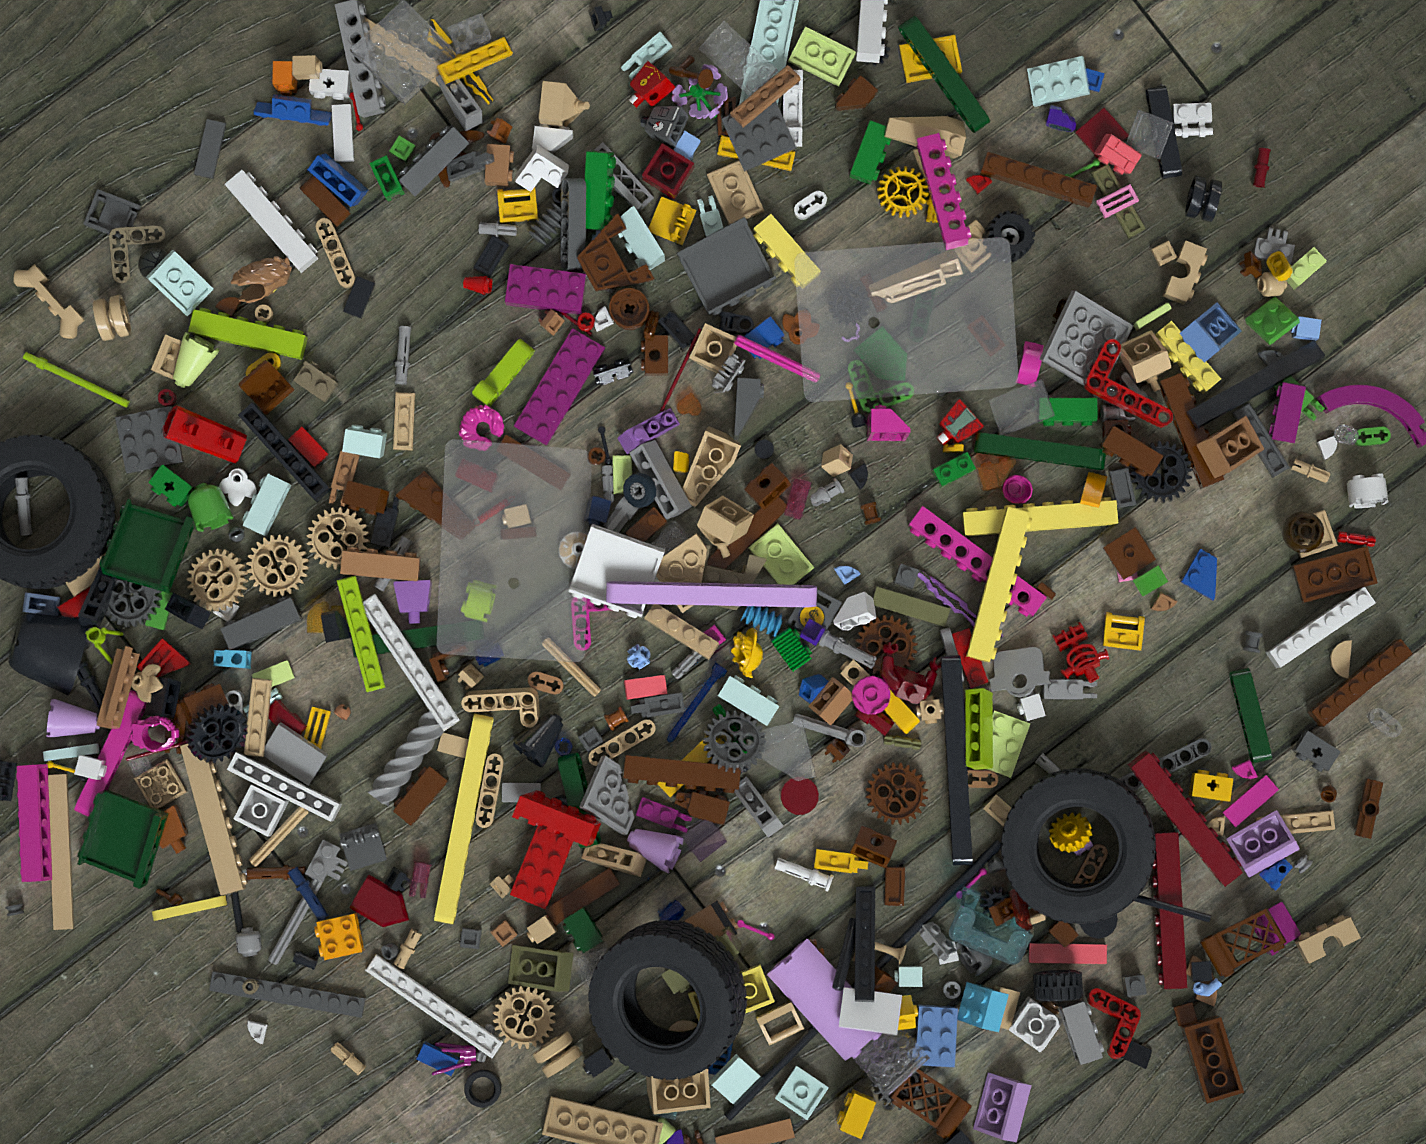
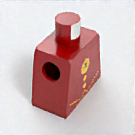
[629,61,676,108]

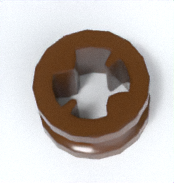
[587,447,605,465]

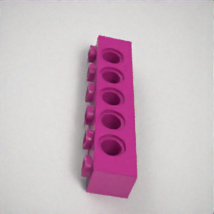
[917,133,971,250]

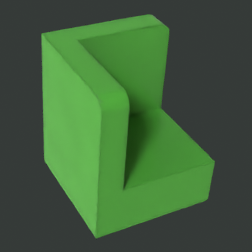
[1133,565,1168,596]

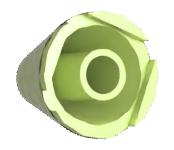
[173,332,219,388]

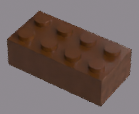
[1180,1015,1244,1104]

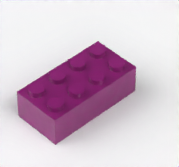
[505,264,587,315]

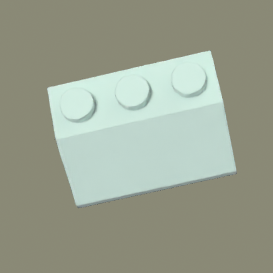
[618,206,665,270]

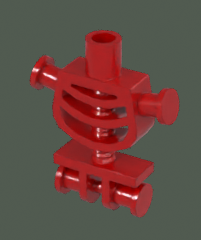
[1052,622,1109,683]

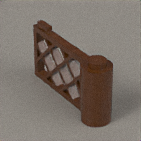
[1200,908,1287,977]
[890,1064,972,1139]

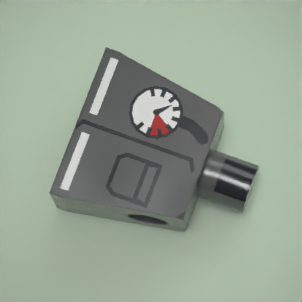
[640,106,689,147]

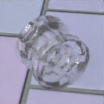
[1334,424,1359,445]

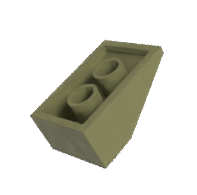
[508,945,574,992]

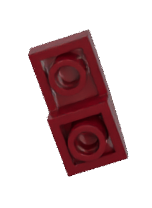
[268,700,307,735]

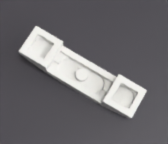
[783,70,803,147]

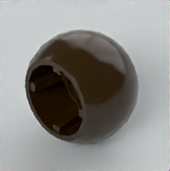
[1282,511,1324,553]

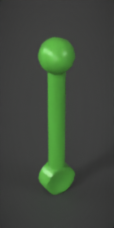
[1065,159,1100,178]

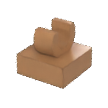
[538,309,565,336]

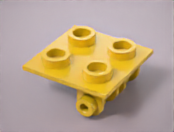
[648,196,697,246]

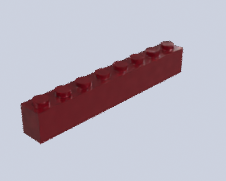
[1127,750,1243,887]
[1152,832,1187,989]

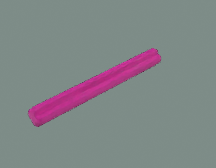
[734,335,820,382]

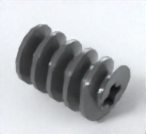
[526,203,561,245]

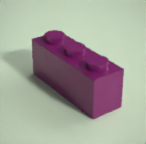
[1269,382,1306,443]

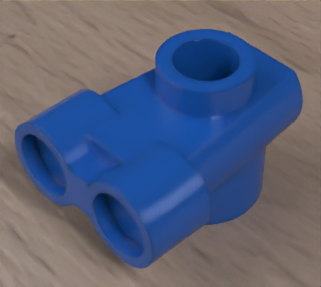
[1259,858,1293,891]

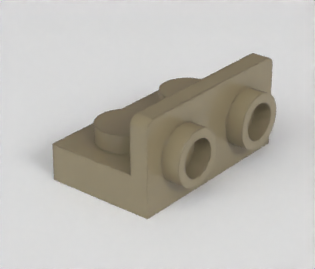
[293,361,338,403]

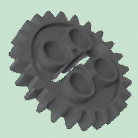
[105,578,162,627]
[703,711,766,773]

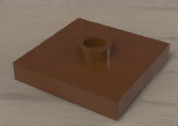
[1103,527,1156,580]

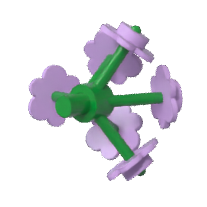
[672,64,728,119]

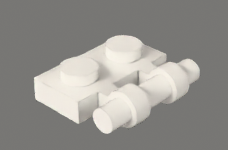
[1172,103,1213,138]

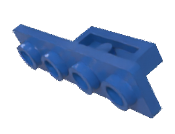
[254,94,332,126]

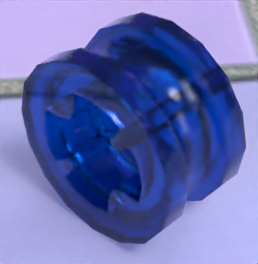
[555,738,573,756]

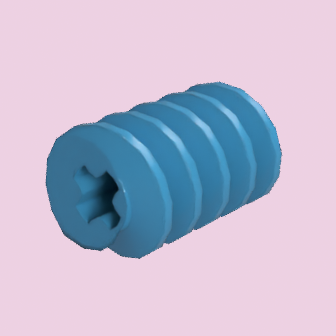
[741,606,783,638]

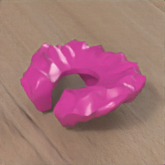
[458,405,504,451]

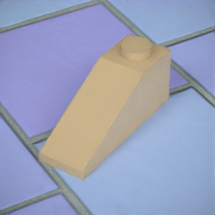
[582,843,647,877]

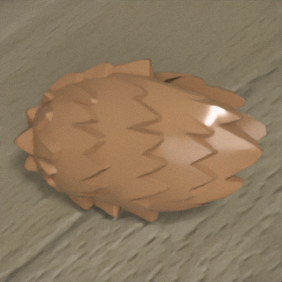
[231,256,292,303]

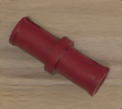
[1253,148,1271,188]

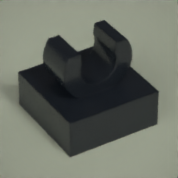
[589,6,613,31]
[384,867,410,892]

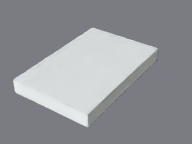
[839,987,902,1035]

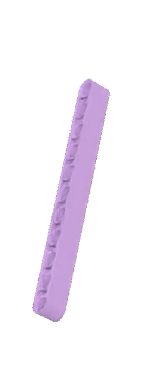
[606,581,817,607]

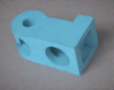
[213,650,252,669]

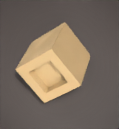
[821,444,853,477]

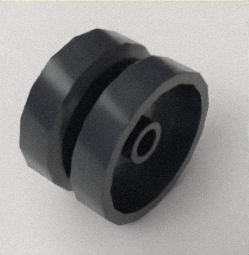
[1185,175,1222,222]

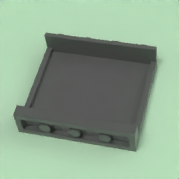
[676,217,777,316]

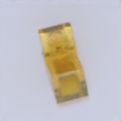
[307,602,346,633]

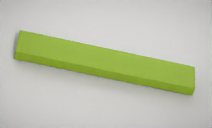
[337,576,386,692]

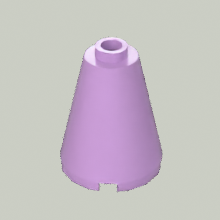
[46,699,100,737]
[627,829,683,873]

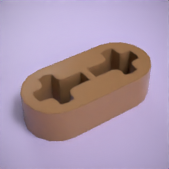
[528,672,564,695]
[967,770,998,788]

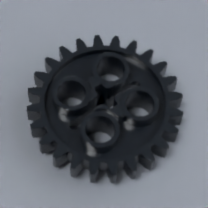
[1130,441,1193,503]
[186,703,248,763]

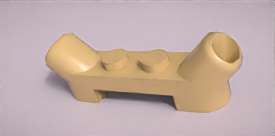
[14,264,85,339]

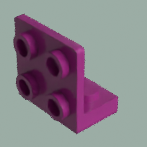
[1250,902,1301,956]

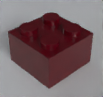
[642,144,695,200]

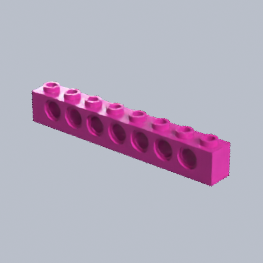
[908,506,1047,617]

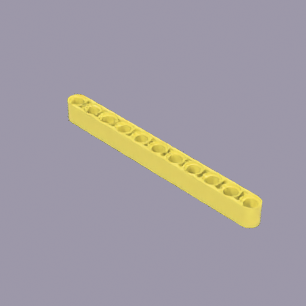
[434,714,494,924]

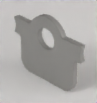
[989,647,1051,697]

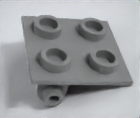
[711,353,745,393]

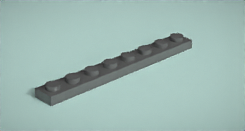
[209,971,366,1018]

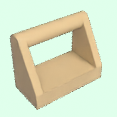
[756,1001,804,1046]

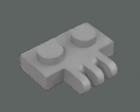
[1253,227,1295,264]
[305,840,348,883]

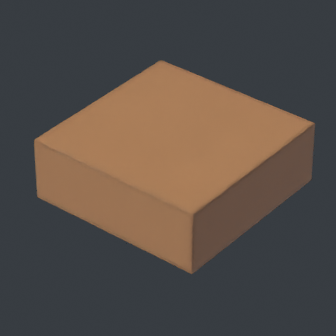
[491,920,518,947]

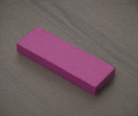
[1222,775,1279,827]

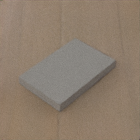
[264,722,328,786]

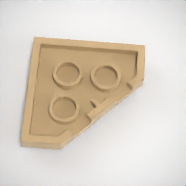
[656,533,708,613]

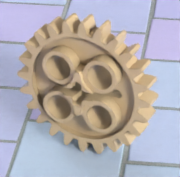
[307,507,370,570]
[246,535,309,597]
[187,549,248,612]
[493,986,556,1049]

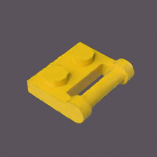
[497,187,538,224]
[1102,612,1145,651]

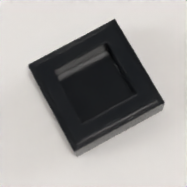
[1190,961,1212,982]

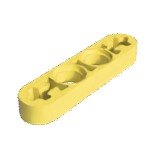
[152,895,227,921]

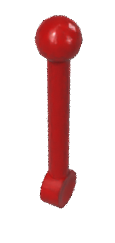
[349,92,363,131]

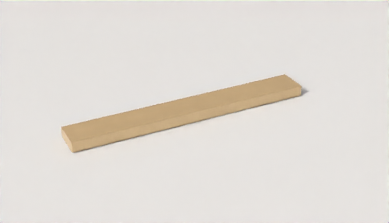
[48,774,74,930]

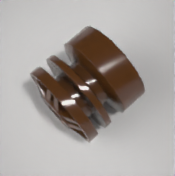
[609,288,650,330]

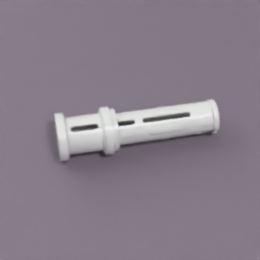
[775,858,834,892]

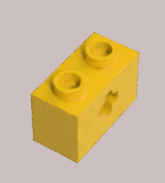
[1189,770,1233,802]

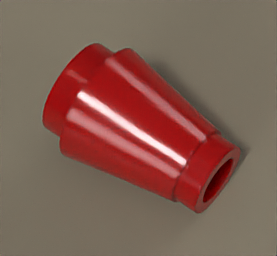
[463,276,493,295]

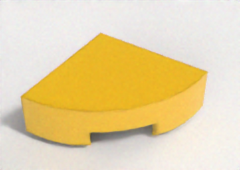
[943,444,964,454]

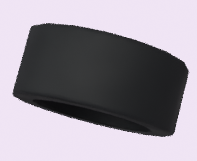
[464,1069,502,1108]

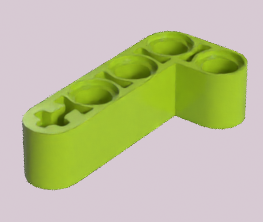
[472,338,535,407]

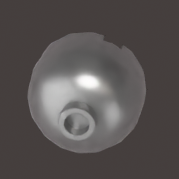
[956,936,993,976]

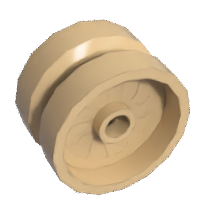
[93,294,131,341]
[533,1031,583,1078]

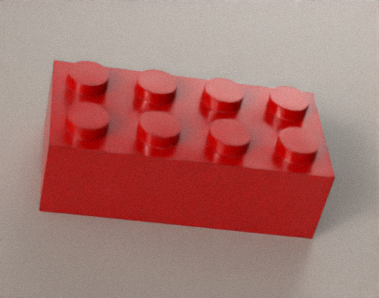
[510,825,574,909]

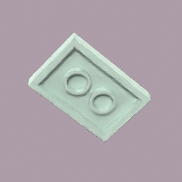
[1027,56,1090,107]
[146,250,213,316]

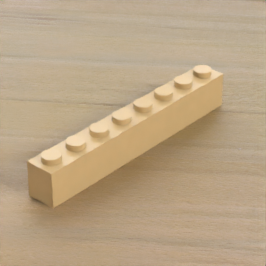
[180,744,248,895]

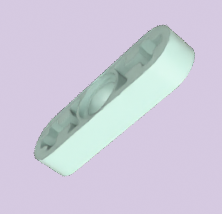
[43,744,100,761]

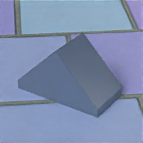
[23,593,60,616]

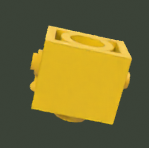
[898,995,918,1030]

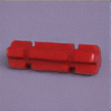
[1337,532,1376,547]

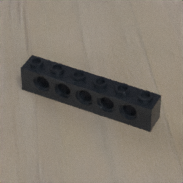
[238,403,332,502]

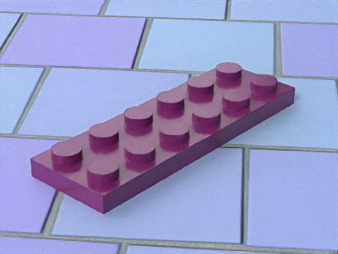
[514,328,605,446]

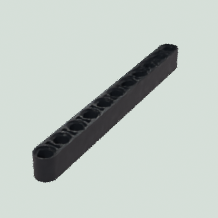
[941,655,973,866]

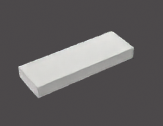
[332,104,354,163]

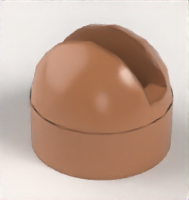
[334,704,351,721]

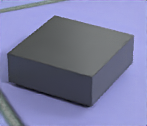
[578,726,604,753]
[460,927,482,949]

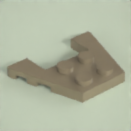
[702,543,767,610]

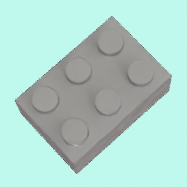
[1058,998,1104,1065]

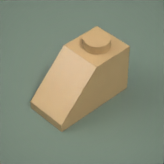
[526,914,558,944]

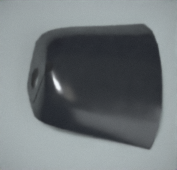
[9,614,89,695]

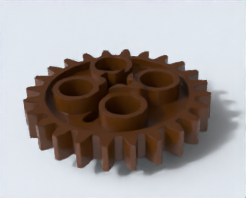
[856,615,918,677]
[865,762,928,825]

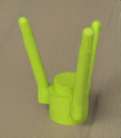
[85,627,124,665]

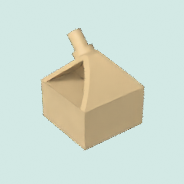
[539,81,590,129]
[1119,330,1172,392]
[697,496,754,558]

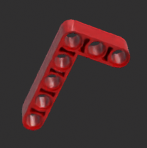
[1084,339,1173,428]

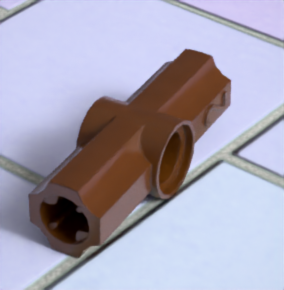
[1354,779,1384,839]

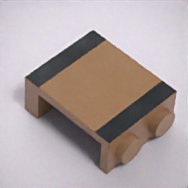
[682,900,739,937]

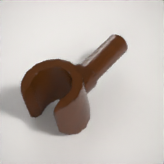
[156,888,184,906]

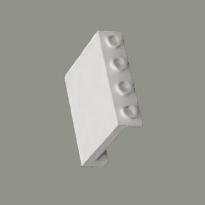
[568,524,665,618]

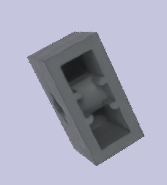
[1292,731,1341,772]

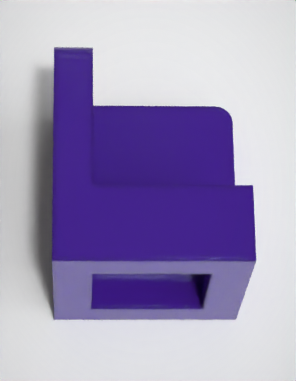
[800,618,826,646]

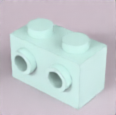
[342,425,387,458]

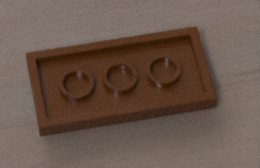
[1292,546,1378,603]

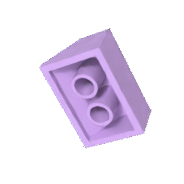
[1226,810,1300,877]
[973,1072,1032,1142]

